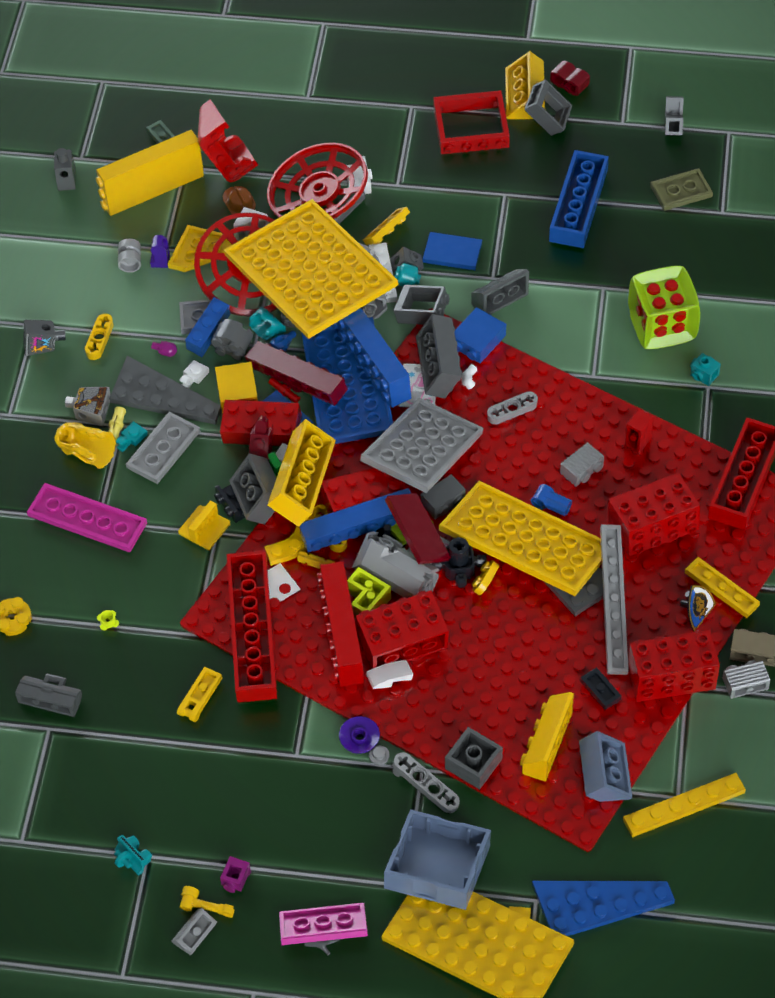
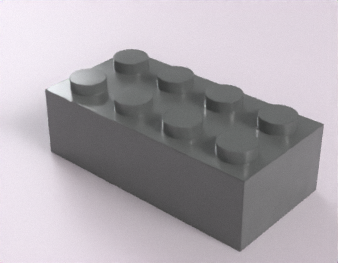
[416,314,462,398]

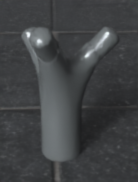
[305,939,340,955]

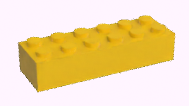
[267,419,336,527]

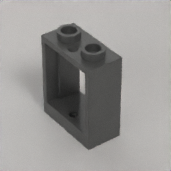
[524,79,572,136]
[393,285,450,325]

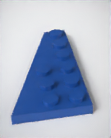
[532,881,675,936]

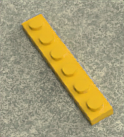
[623,773,746,837]

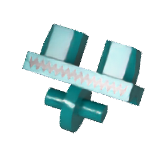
[114,835,152,875]

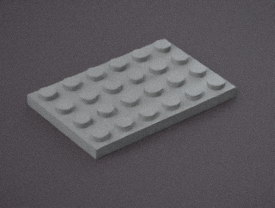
[360,398,484,493]

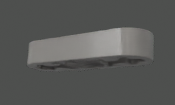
[487,392,538,424]

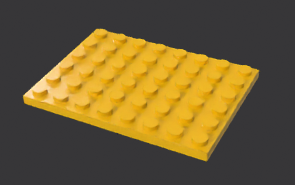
[224,199,398,339]

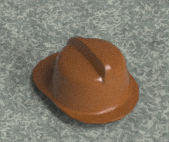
[222,186,256,214]

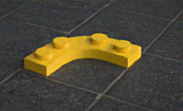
[264,513,315,566]

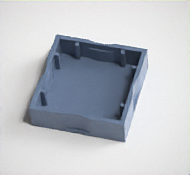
[384,809,491,910]

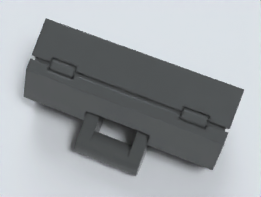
[15,673,82,717]

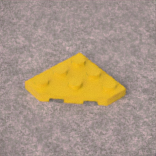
[168,225,235,272]

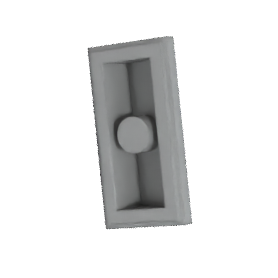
[171,908,217,955]

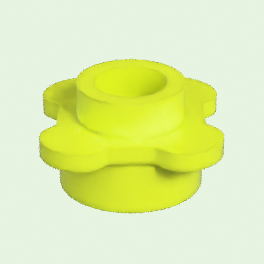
[97,610,119,631]

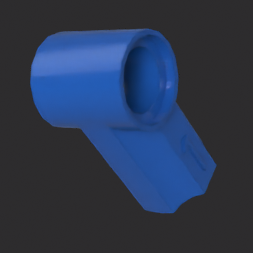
[531,484,572,516]

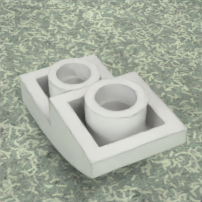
[366,660,414,689]

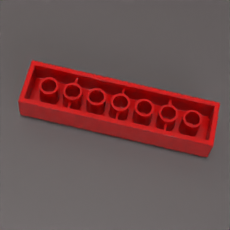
[227,550,278,703]

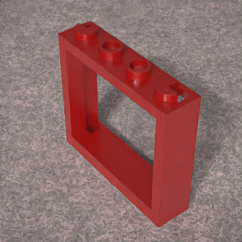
[433,90,510,154]

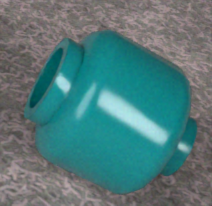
[394,263,421,287]

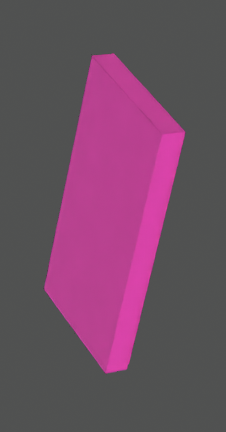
[279,903,368,945]

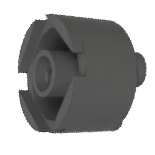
[211,319,253,361]

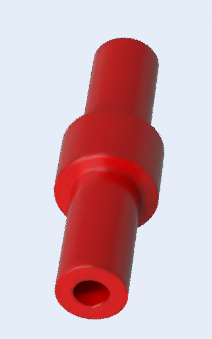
[268,378,300,403]

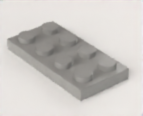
[126,412,201,484]

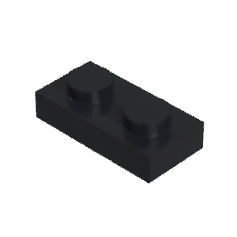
[580,667,622,710]

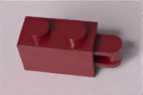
[249,416,273,461]

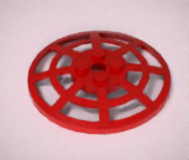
[267,143,368,219]
[194,213,278,317]

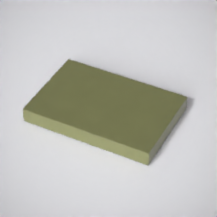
[650,168,713,211]

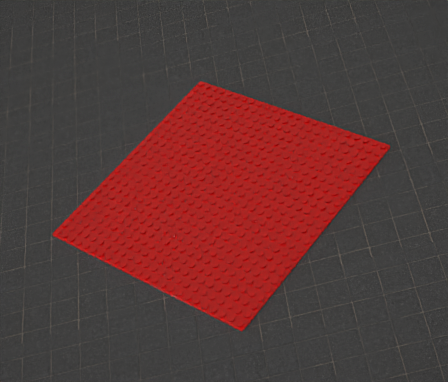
[180,308,775,852]

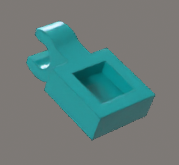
[116,421,148,452]

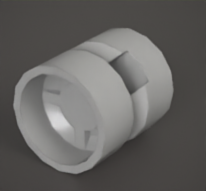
[118,238,141,273]

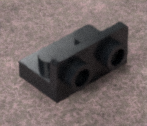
[214,484,245,523]

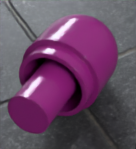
[151,341,177,357]

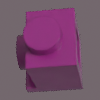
[220,856,251,893]

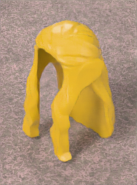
[54,422,116,469]

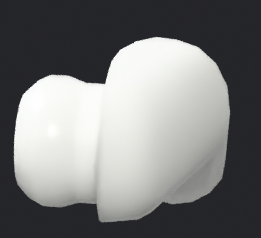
[461,364,477,390]

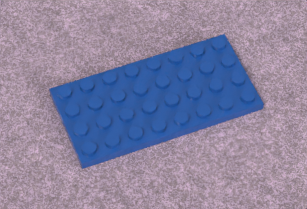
[301,317,393,444]

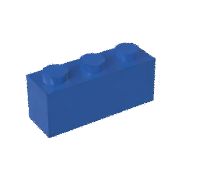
[185,297,230,357]

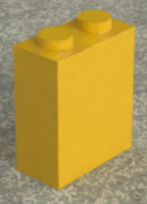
[215,362,258,413]

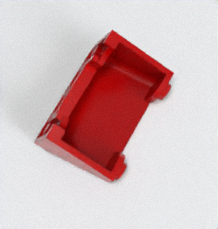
[197,99,258,182]

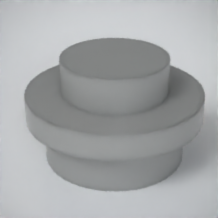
[369,745,390,766]

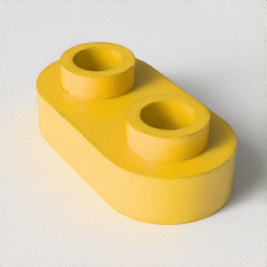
[472,560,499,595]

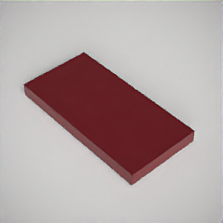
[385,493,451,565]

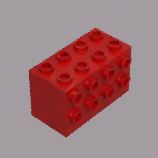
[608,473,700,556]
[356,590,449,669]
[628,630,720,702]

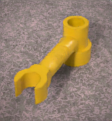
[179,886,235,918]

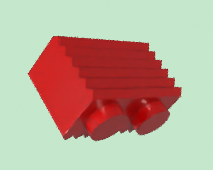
[625,409,654,453]

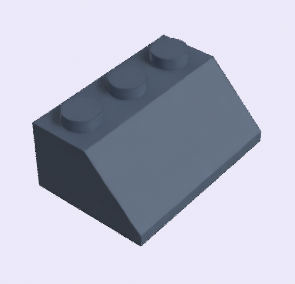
[579,731,632,802]

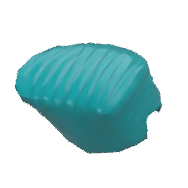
[249,306,287,340]

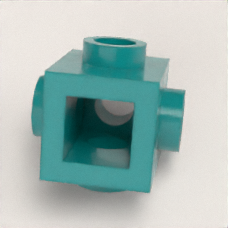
[690,353,721,386]

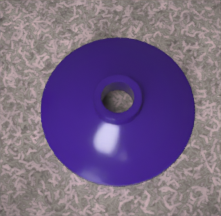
[339,716,380,754]

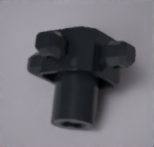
[431,537,487,588]

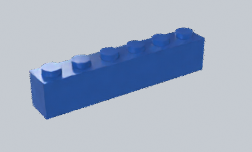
[299,488,411,552]

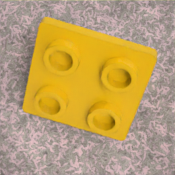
[178,500,230,550]

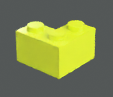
[347,567,391,619]

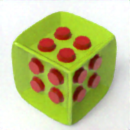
[628,266,700,349]

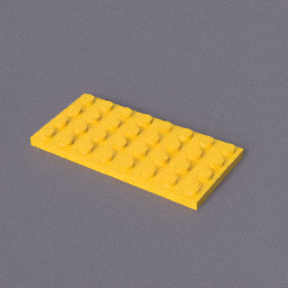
[439,481,602,596]
[381,892,574,998]

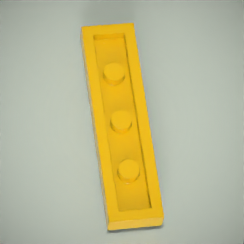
[685,557,760,618]

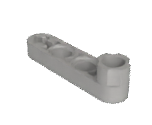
[392,752,460,813]

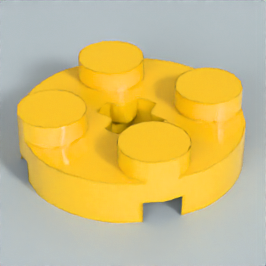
[0,597,32,636]

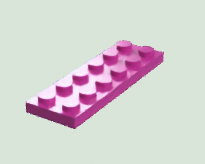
[27,483,147,553]

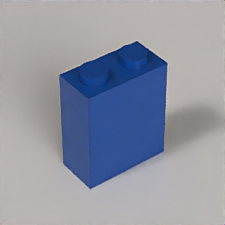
[455,307,506,363]

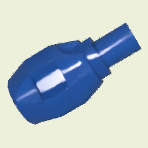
[270,330,297,351]

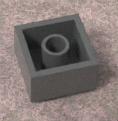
[445,727,503,790]

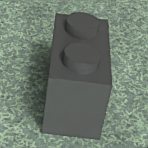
[421,474,466,519]

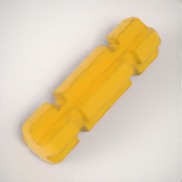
[297,551,335,569]

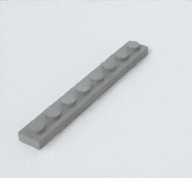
[600,524,628,675]

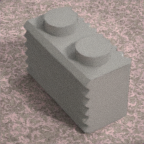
[560,442,604,486]
[722,660,770,699]

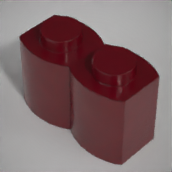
[550,61,590,96]

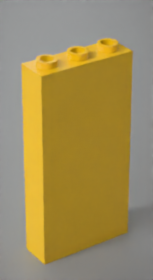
[96,129,204,216]

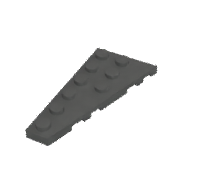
[109,356,221,425]

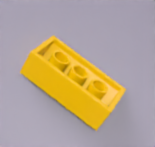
[505,51,545,119]
[520,692,574,782]

